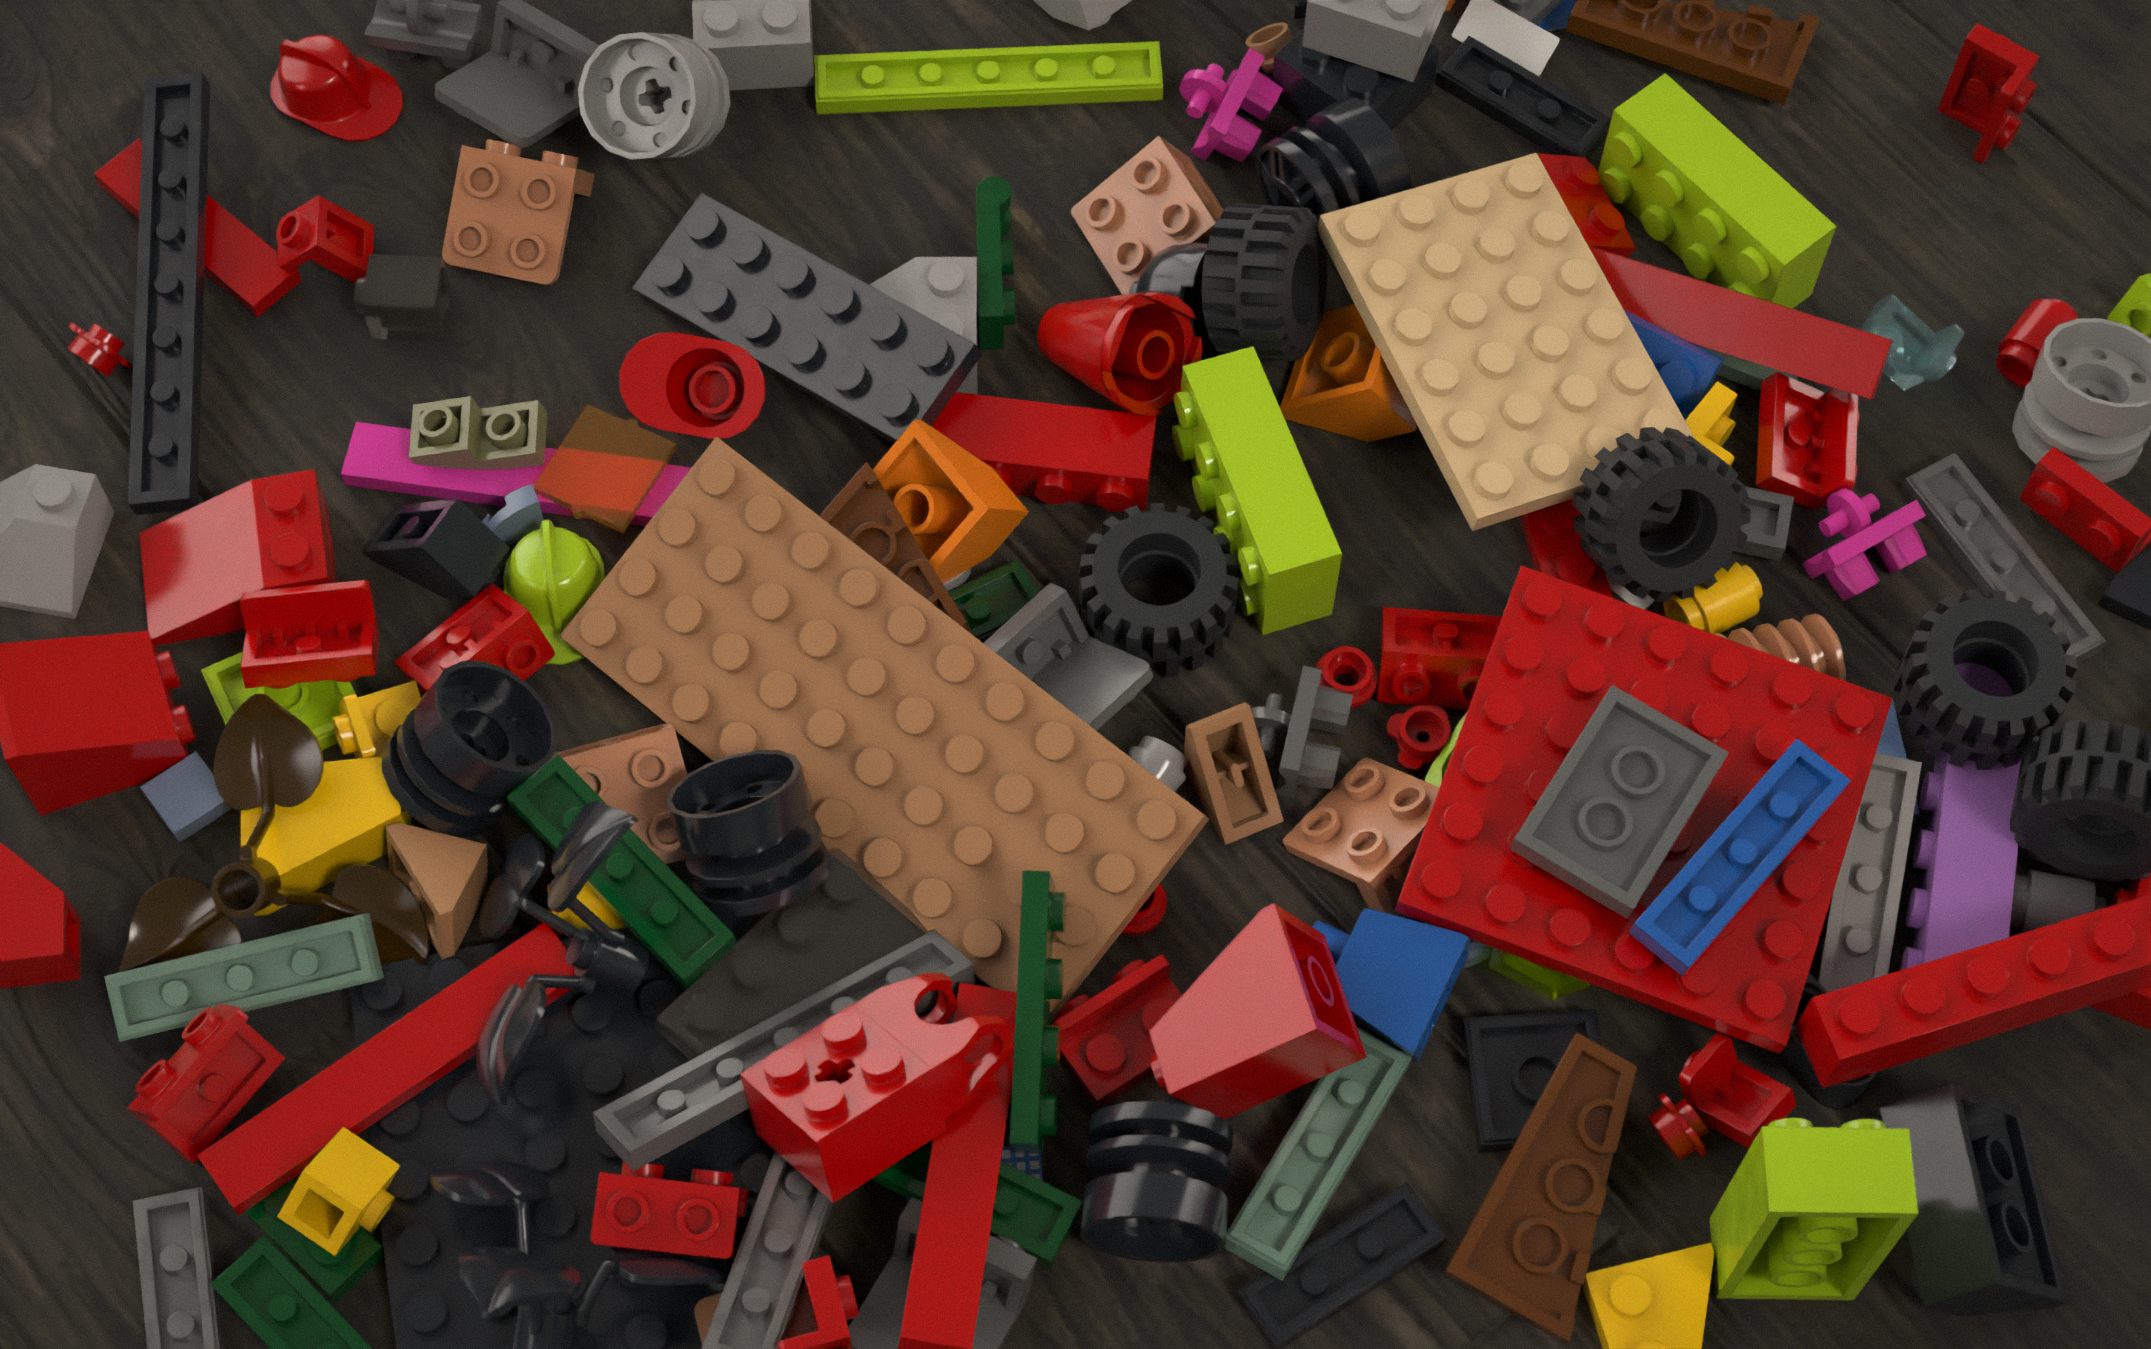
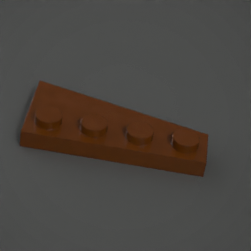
[1566,0,1820,106]
[1443,1032,1637,1344]

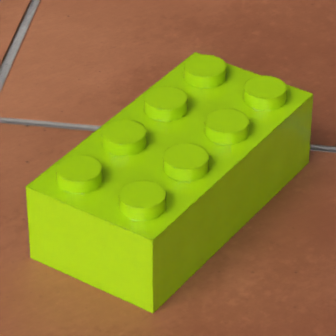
[1598,73,1837,309]
[1172,346,1342,635]
[1709,1118,1918,1300]

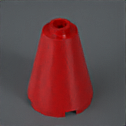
[1038,291,1202,416]

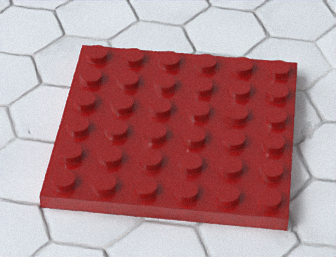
[1394,565,1893,1054]

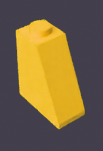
[241,756,412,916]

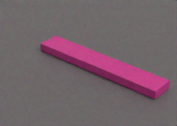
[341,422,691,526]

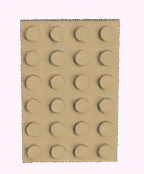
[1317,153,1695,531]

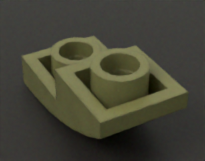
[409,396,547,470]

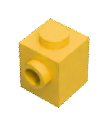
[277,1127,401,1256]

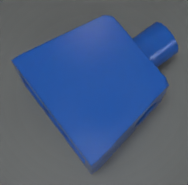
[1313,908,1472,1062]

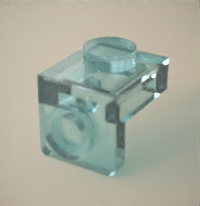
[1861,294,1965,390]

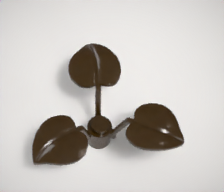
[119,694,430,972]

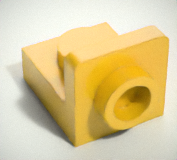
[1685,381,1738,466]
[332,680,421,759]

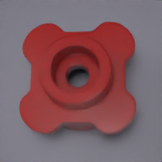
[67,322,133,377]
[1386,705,1451,772]
[1647,1092,1709,1161]

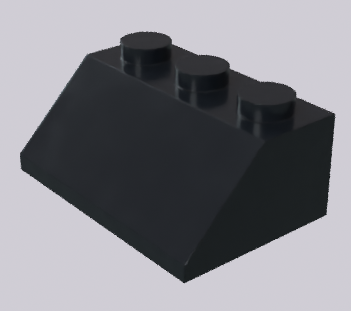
[1880,1083,2068,1316]

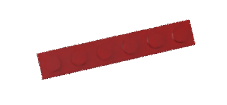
[1795,894,2151,1089]

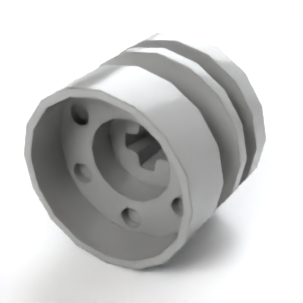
[578,32,730,159]
[2012,318,2151,483]

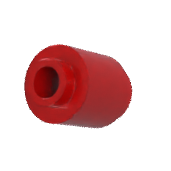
[1996,299,2078,388]

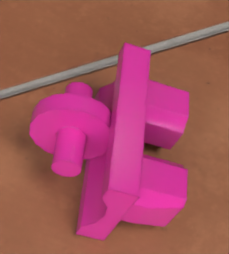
[1179,48,1283,163]
[1802,488,1927,601]

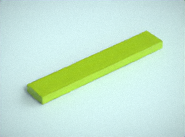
[814,41,1163,114]

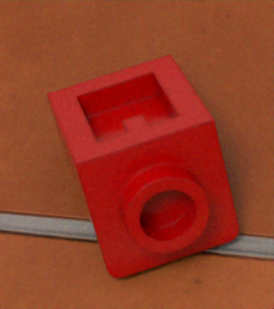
[276,195,374,284]

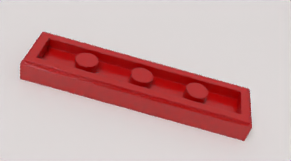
[94,138,302,318]

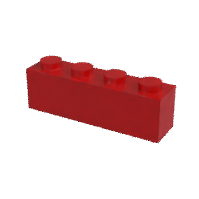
[931,392,1157,512]

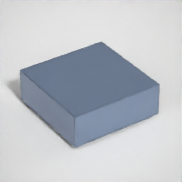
[140,751,233,843]

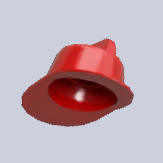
[270,34,403,142]
[619,333,765,439]

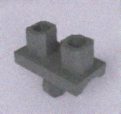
[364,0,483,69]
[1251,665,1353,799]

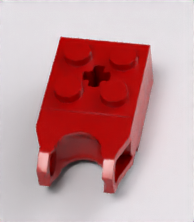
[739,973,1014,1203]

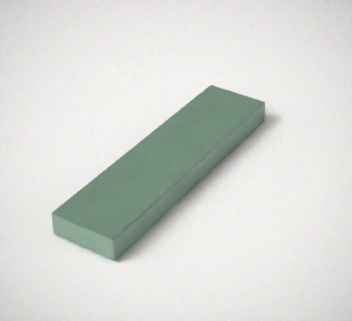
[104,913,384,1042]
[1224,1028,1412,1281]

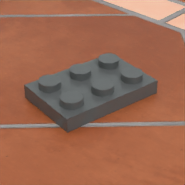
[1510,685,1729,919]

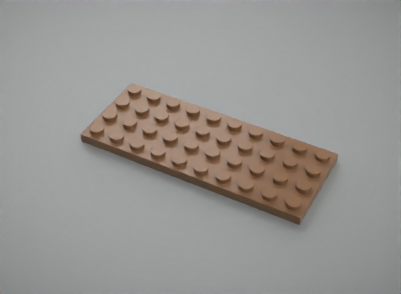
[560,436,1209,1025]

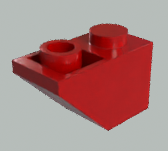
[0,842,81,989]

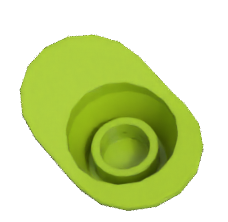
[503,520,605,665]

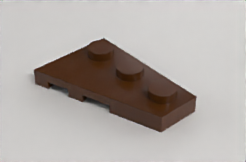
[819,462,970,632]

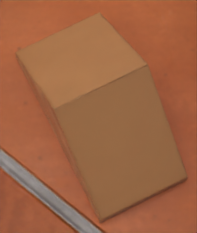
[1184,702,1284,845]
[386,823,489,960]

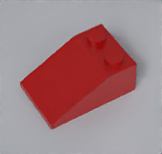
[139,469,338,646]

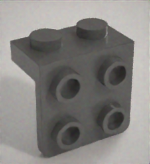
[434,0,599,148]
[984,583,1153,731]
[848,1197,1037,1349]

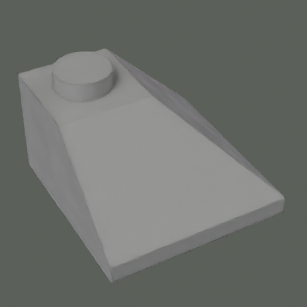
[0,464,114,619]

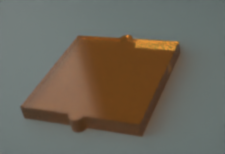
[533,404,677,533]

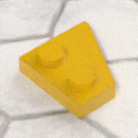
[1582,1242,1715,1349]

